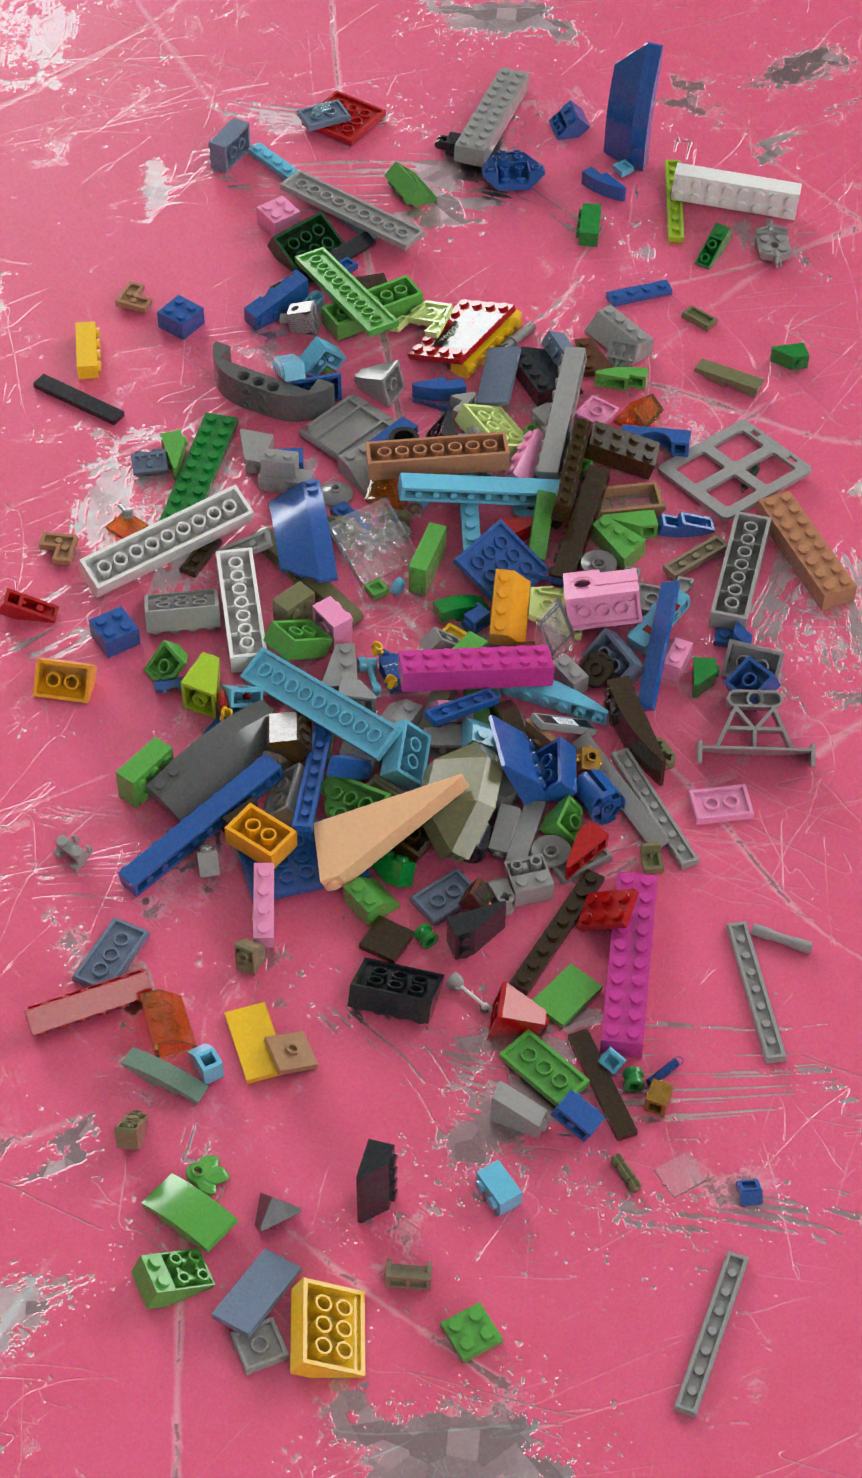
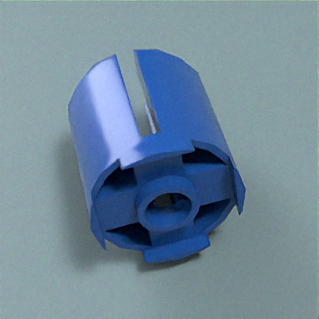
[573,769,626,825]

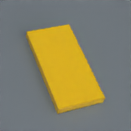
[224,1002,284,1084]

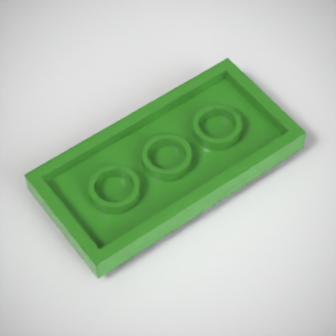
[499,1029,590,1106]

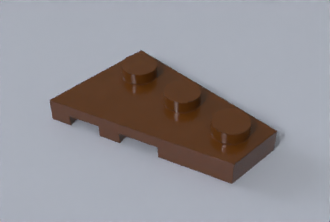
[574,338,613,377]

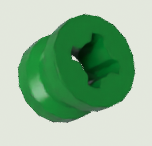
[413,923,439,949]
[622,1066,645,1092]

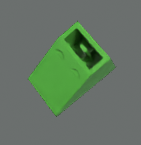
[131,1248,216,1309]

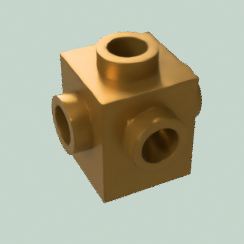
[576,746,602,776]

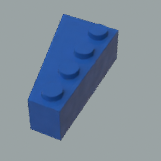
[244,269,309,331]

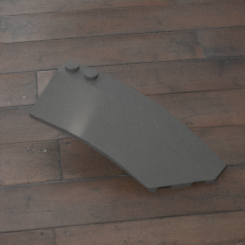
[146,700,275,822]

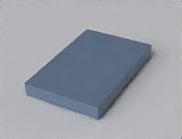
[297,99,351,132]
[410,868,472,927]

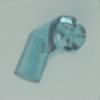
[312,101,331,116]

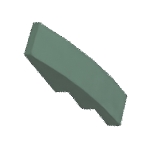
[120,1047,209,1105]

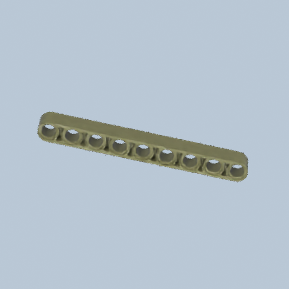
[250,526,364,627]

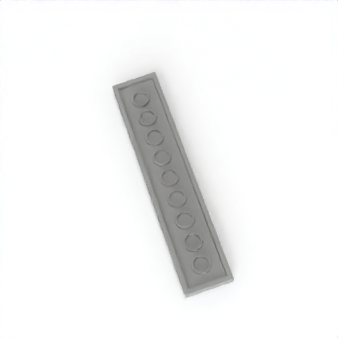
[280,170,425,251]

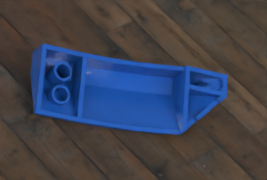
[604,42,663,171]

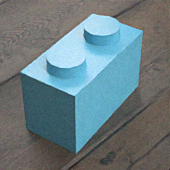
[475,1160,523,1216]

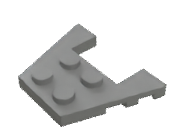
[624,565,694,615]

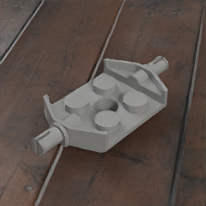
[755,218,793,268]

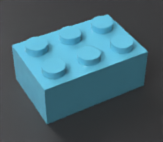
[380,719,432,792]

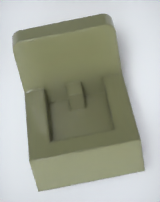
[640,842,664,874]

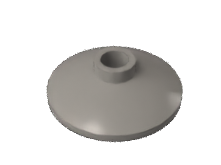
[321,481,353,507]
[581,550,617,573]
[531,835,571,868]

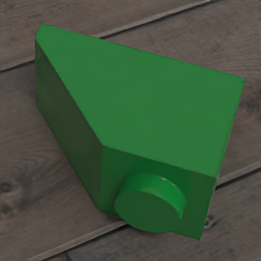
[770,342,810,370]
[692,657,720,698]

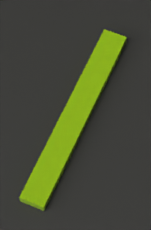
[665,160,684,243]

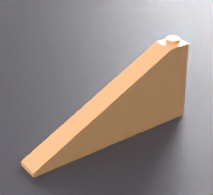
[313,774,469,892]

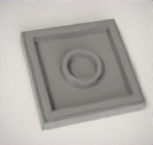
[230,1317,290,1376]

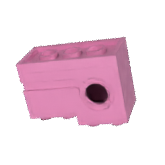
[563,568,643,631]

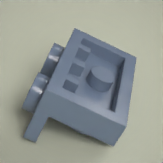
[131,449,168,476]

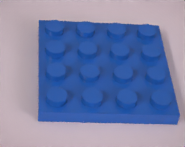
[453,519,550,601]

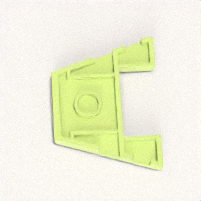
[389,300,454,338]
[528,586,582,641]

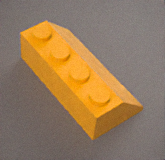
[488,569,531,646]

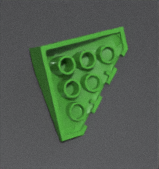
[321,776,393,817]

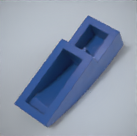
[581,167,626,201]
[412,377,467,402]
[657,511,715,538]

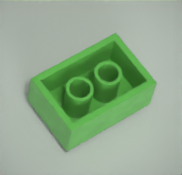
[264,619,333,661]
[115,737,174,808]

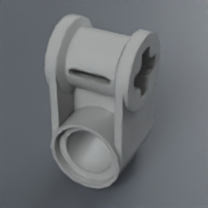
[486,877,515,916]

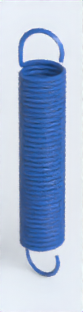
[644,1056,684,1089]

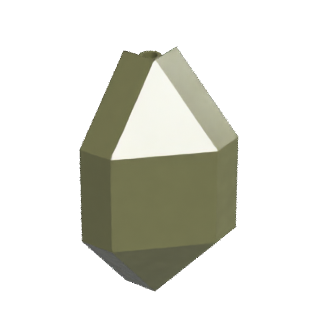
[421,742,503,863]

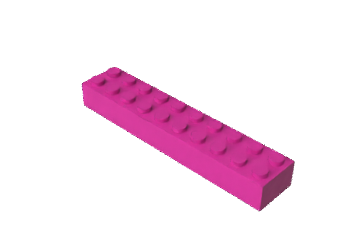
[600,871,658,1058]

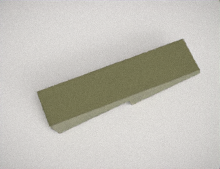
[694,358,765,398]

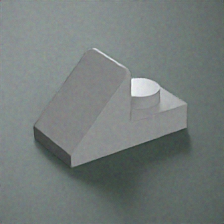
[450,392,476,425]

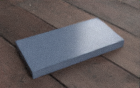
[476,346,521,406]
[72,917,150,987]
[211,1248,302,1338]

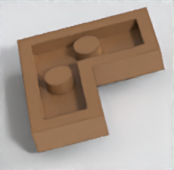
[115,281,152,314]
[39,532,79,566]

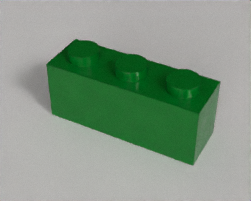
[576,203,602,247]

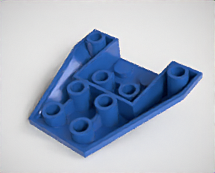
[482,150,545,191]

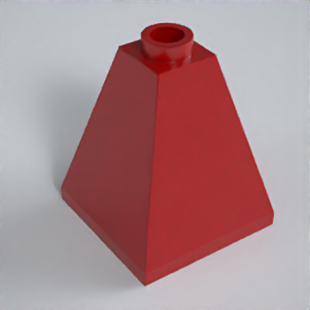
[487,981,549,1038]

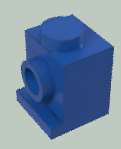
[461,602,490,634]

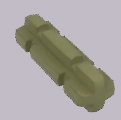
[611,1153,642,1193]

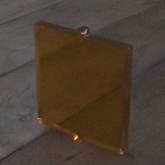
[105,513,148,539]

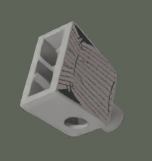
[280,301,321,336]

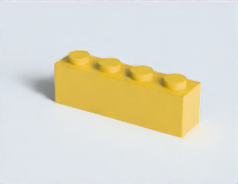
[75,321,102,380]

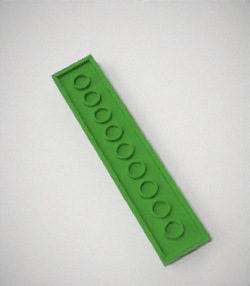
[295,247,399,337]

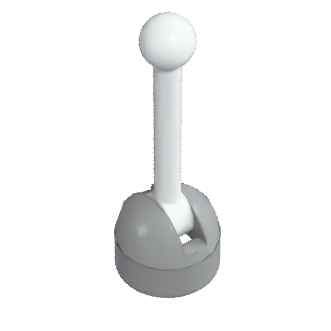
[446,972,489,1011]

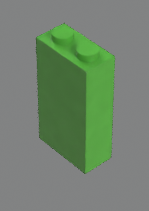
[409,522,447,596]

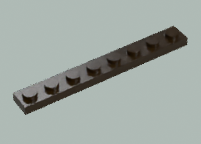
[509,869,605,996]

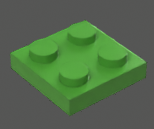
[440,1302,503,1363]

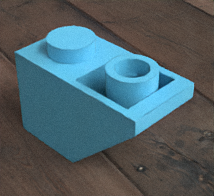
[187,1043,224,1084]

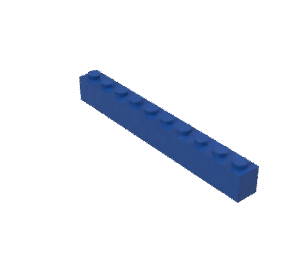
[118,753,284,897]

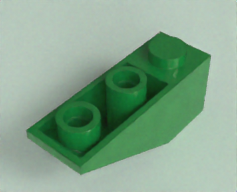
[695,222,732,269]
[372,850,416,888]

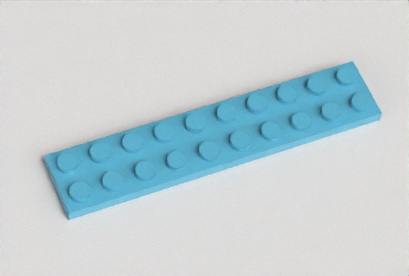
[240,647,402,761]

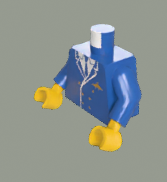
[371,641,402,695]

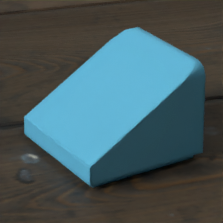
[598,1047,627,1074]

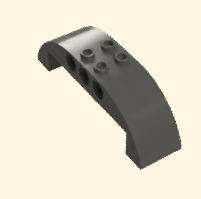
[213,341,335,422]

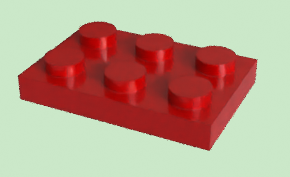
[576,888,639,932]

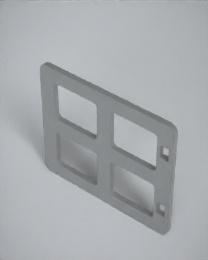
[658,420,812,521]

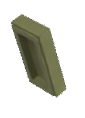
[681,305,718,332]

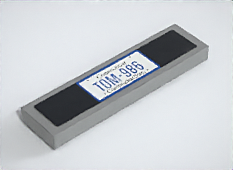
[530,713,598,736]

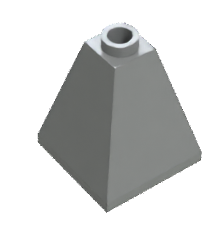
[354,360,405,408]

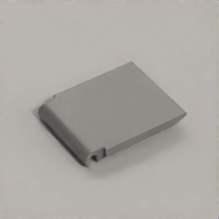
[299,394,396,461]

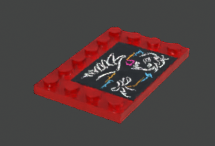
[407,299,516,365]

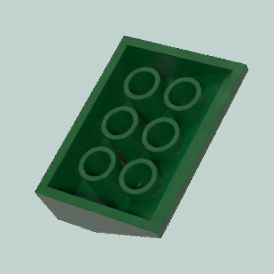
[267,210,345,272]

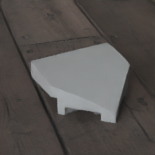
[605,337,642,368]

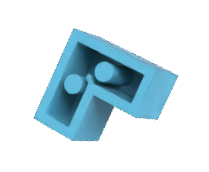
[299,336,347,377]

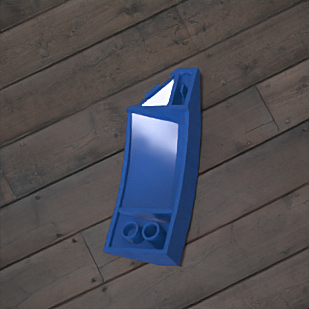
[269,479,338,583]

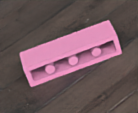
[503,428,544,478]
[253,863,274,948]

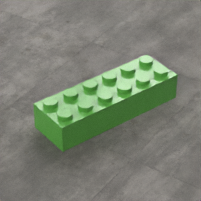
[321,275,423,341]

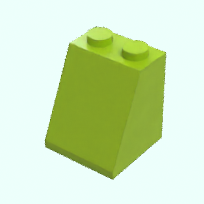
[181,652,221,719]

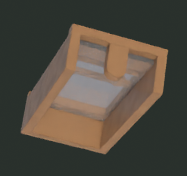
[598,481,666,519]

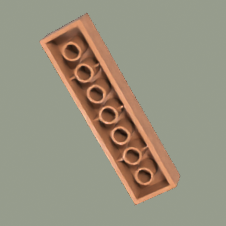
[365,432,510,480]
[756,491,857,611]

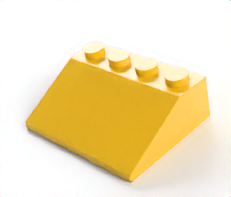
[290,1277,365,1378]

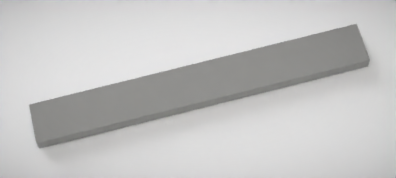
[572,731,670,848]
[610,748,699,870]
[726,921,787,1064]
[673,1251,749,1419]

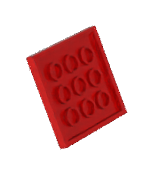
[302,90,386,146]

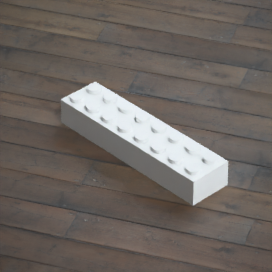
[671,162,802,220]
[216,547,267,673]

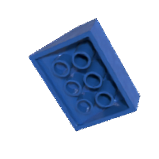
[488,715,547,805]

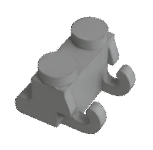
[53,835,93,872]

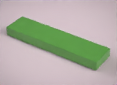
[528,489,556,562]

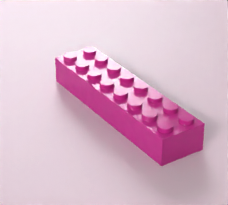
[398,645,555,692]

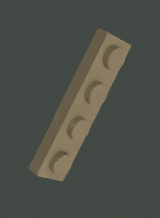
[662,535,728,581]

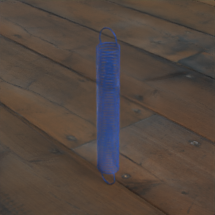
[408,396,453,412]
[526,572,564,587]

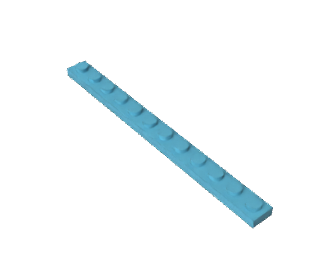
[248,142,376,238]

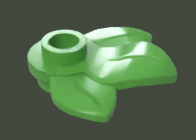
[186,1155,230,1195]

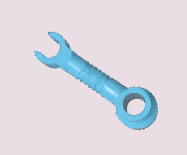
[357,657,381,697]

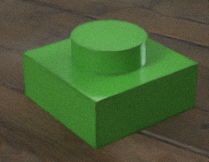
[364,578,390,601]

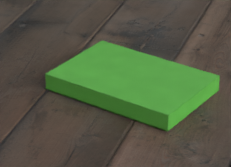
[532,964,603,1029]

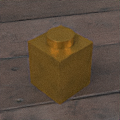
[644,1078,674,1117]

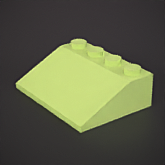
[454,403,524,459]

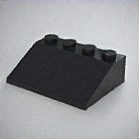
[516,347,583,407]
[347,957,445,1024]

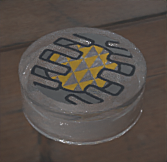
[405,502,423,519]

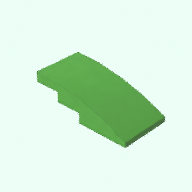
[141,1173,239,1252]

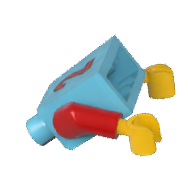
[217,685,274,721]

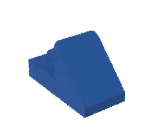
[713,621,753,648]

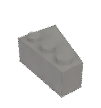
[322,643,358,691]

